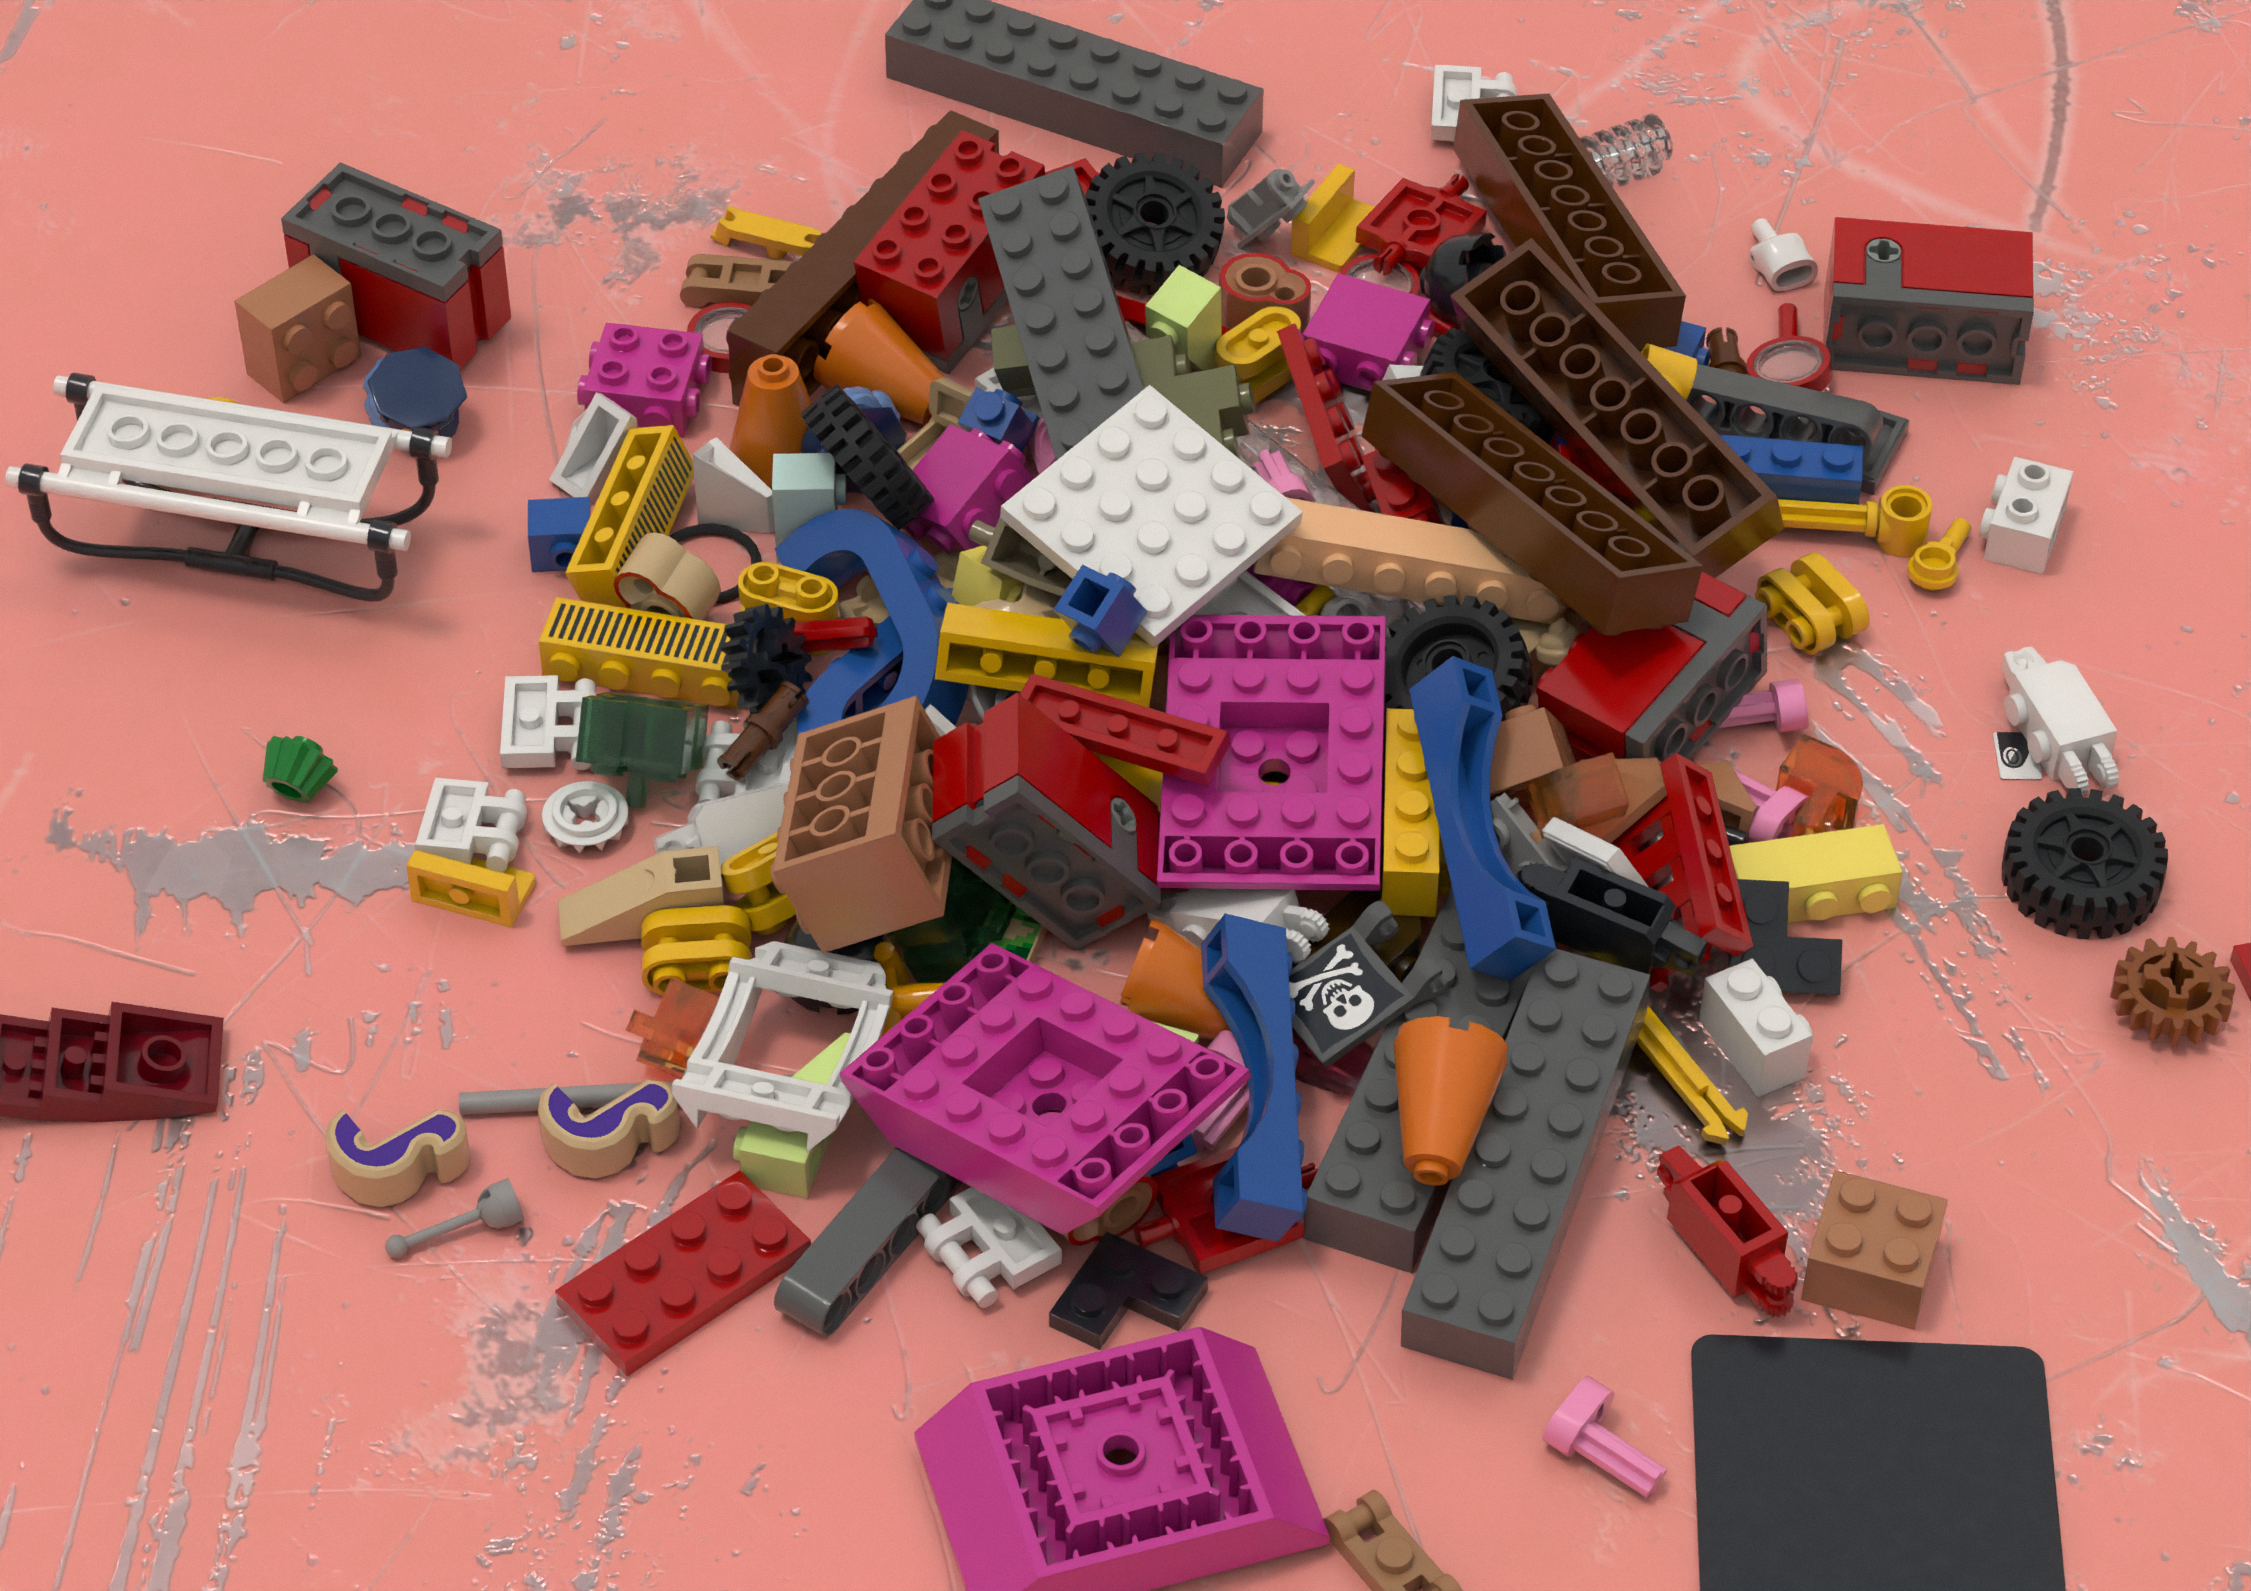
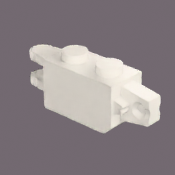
[2001,646,2120,795]
[653,781,789,877]
[1147,888,1330,963]

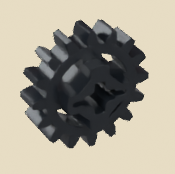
[720,604,812,714]

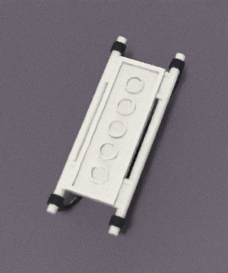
[5,372,452,602]

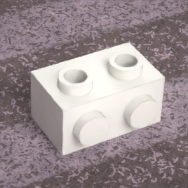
[1979,456,2074,575]
[1699,958,1813,1098]

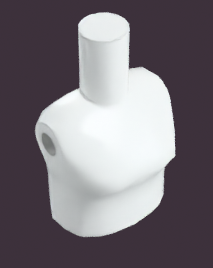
[1749,218,1818,291]

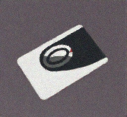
[1993,732,2042,780]

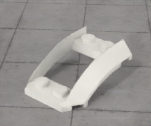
[671,941,893,1153]

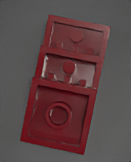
[0,1002,224,1122]

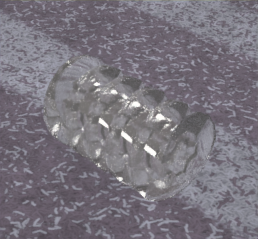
[1580,113,1673,187]

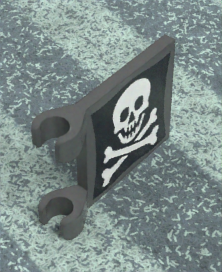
[1289,901,1448,1068]

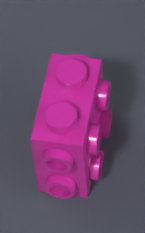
[1302,273,1435,391]
[577,322,712,438]
[902,424,1035,554]

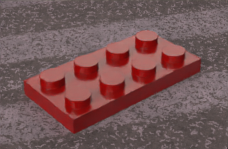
[1277,323,1376,513]
[555,1170,811,1377]

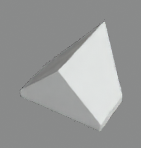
[549,392,637,505]
[692,437,775,534]

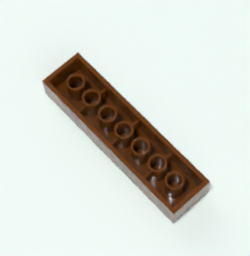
[1453,93,1686,351]
[726,110,999,406]
[1450,238,1784,578]
[1361,372,1703,636]

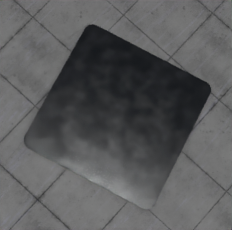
[1691,1334,2066,1591]

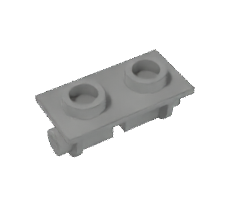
[1227,169,1315,249]
[1490,792,1570,880]

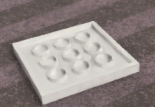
[1000,385,1303,648]

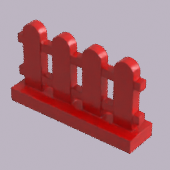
[1611,753,1753,992]

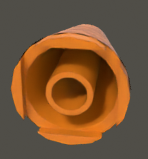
[813,299,947,426]
[729,354,812,490]
[1120,918,1231,1040]
[1393,1016,1508,1186]

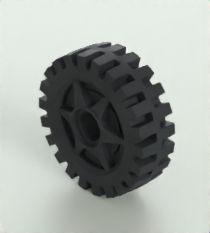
[1085,152,1225,295]
[1420,328,1556,444]
[801,384,935,530]
[1385,595,1533,722]
[2001,788,2168,940]

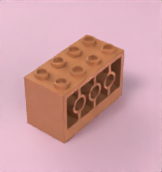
[771,696,952,953]

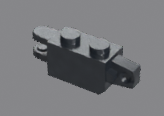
[1519,857,1707,976]

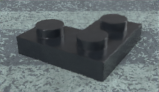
[1728,879,1842,995]
[1049,1231,1208,1350]

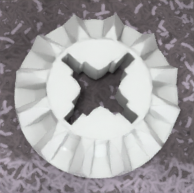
[542,781,629,854]

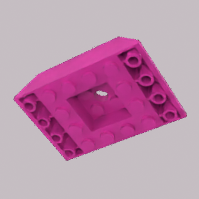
[1157,615,1386,891]
[839,943,1251,1235]
[914,1327,1330,1591]

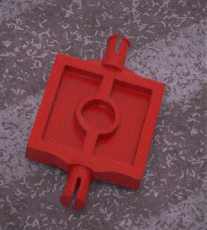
[1355,174,1487,275]
[1133,1146,1318,1274]

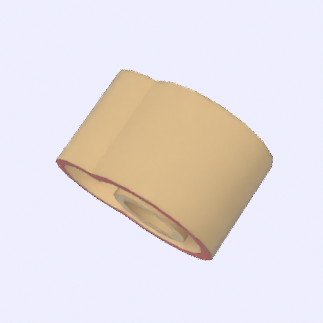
[613,532,721,620]

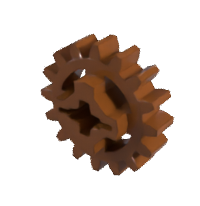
[2110,937,2236,1046]

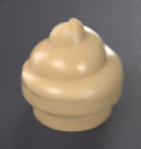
[1536,618,1581,671]

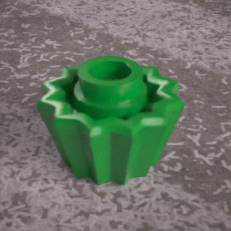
[263,736,338,803]

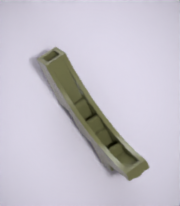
[991,324,1255,458]

